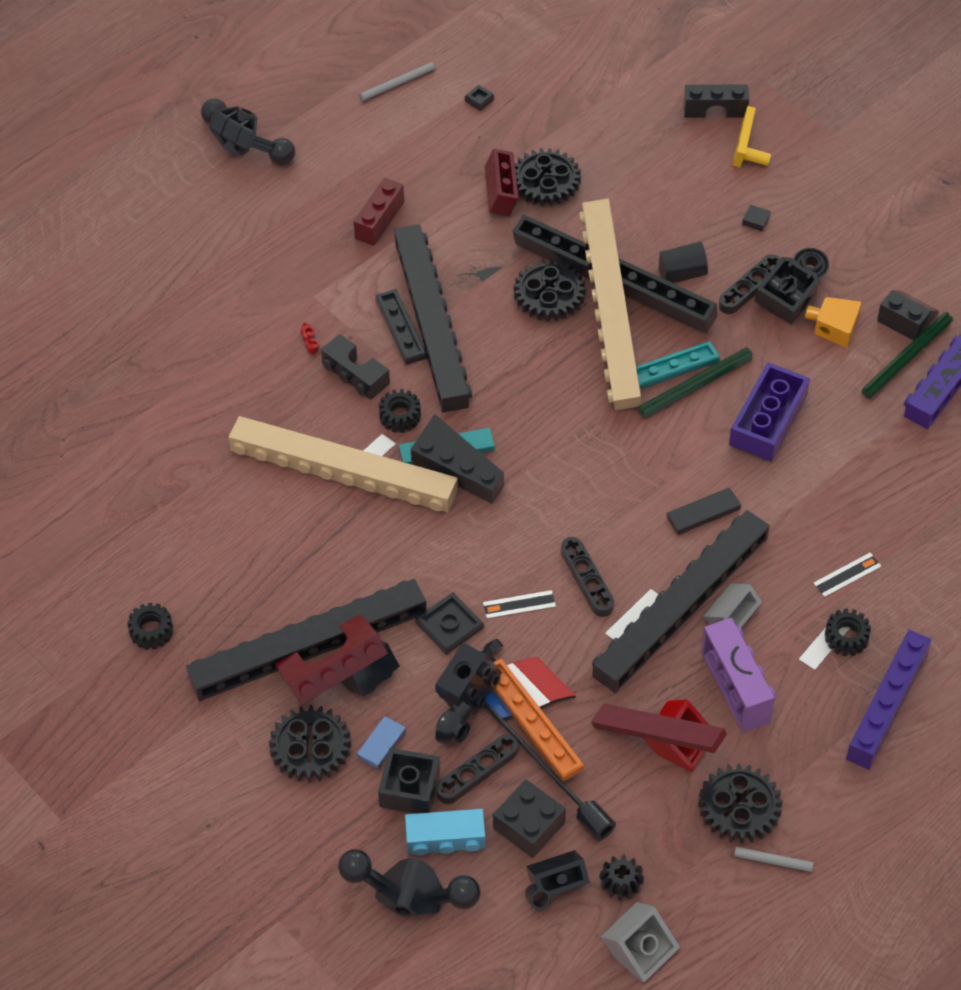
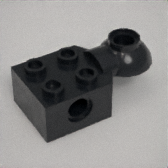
[755,248,829,325]
[435,642,502,744]

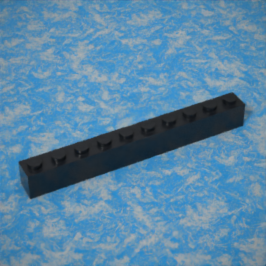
[512,214,718,334]
[394,224,472,413]
[592,510,770,693]
[186,578,427,701]

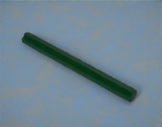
[861,312,953,398]
[638,347,753,418]

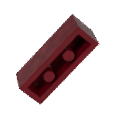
[485,148,519,216]
[353,177,404,246]

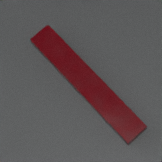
[591,704,727,753]

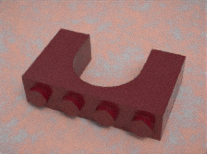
[275,614,388,705]

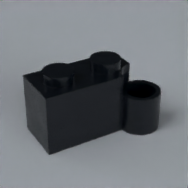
[525,850,590,910]

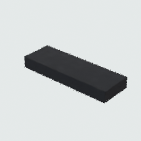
[667,487,741,535]

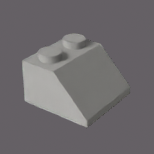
[601,902,680,982]

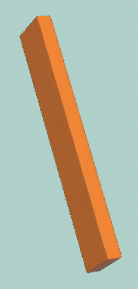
[492,658,584,781]

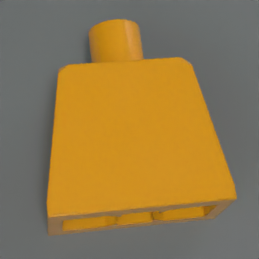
[805,297,862,348]

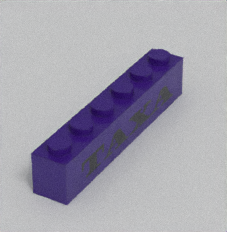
[904,334,961,429]
[846,629,932,770]

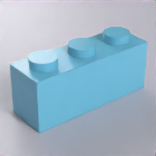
[405,809,485,856]

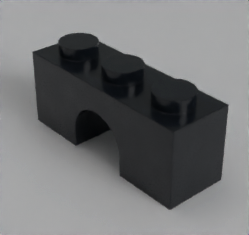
[683,84,749,118]
[321,334,390,400]

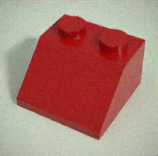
[643,699,709,771]

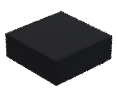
[465,85,494,111]
[742,205,771,231]

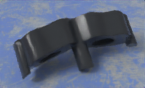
[481,639,504,662]

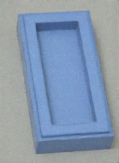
[357,716,406,770]

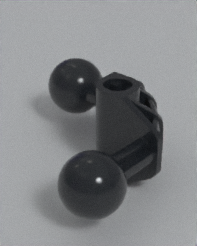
[201,98,296,165]
[338,849,481,917]

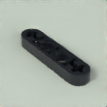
[719,255,781,314]
[561,537,614,617]
[436,734,518,804]

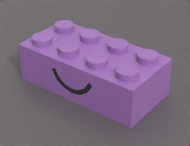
[701,617,776,733]

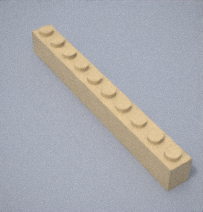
[579,198,642,411]
[228,416,458,513]

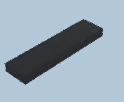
[375,289,427,365]

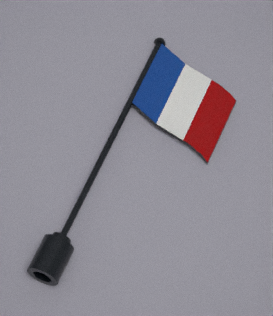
[484,657,616,841]

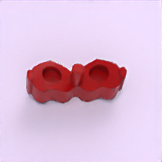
[301,322,320,354]

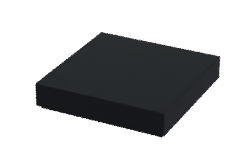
[415,592,484,655]

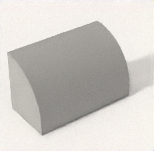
[703,583,762,628]

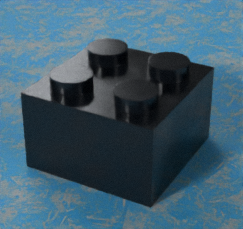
[378,748,440,814]
[493,779,566,858]

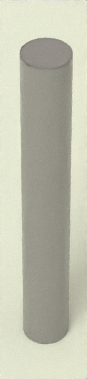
[734,847,813,872]

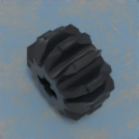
[599,855,644,901]

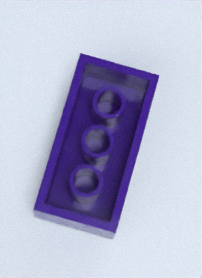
[729,362,810,462]

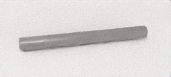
[359,62,435,101]

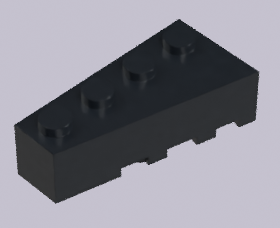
[410,414,504,503]

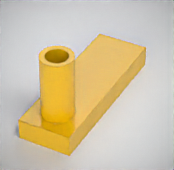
[732,106,771,168]

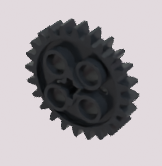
[515,148,581,206]
[514,259,586,322]
[269,705,352,783]
[698,763,783,844]

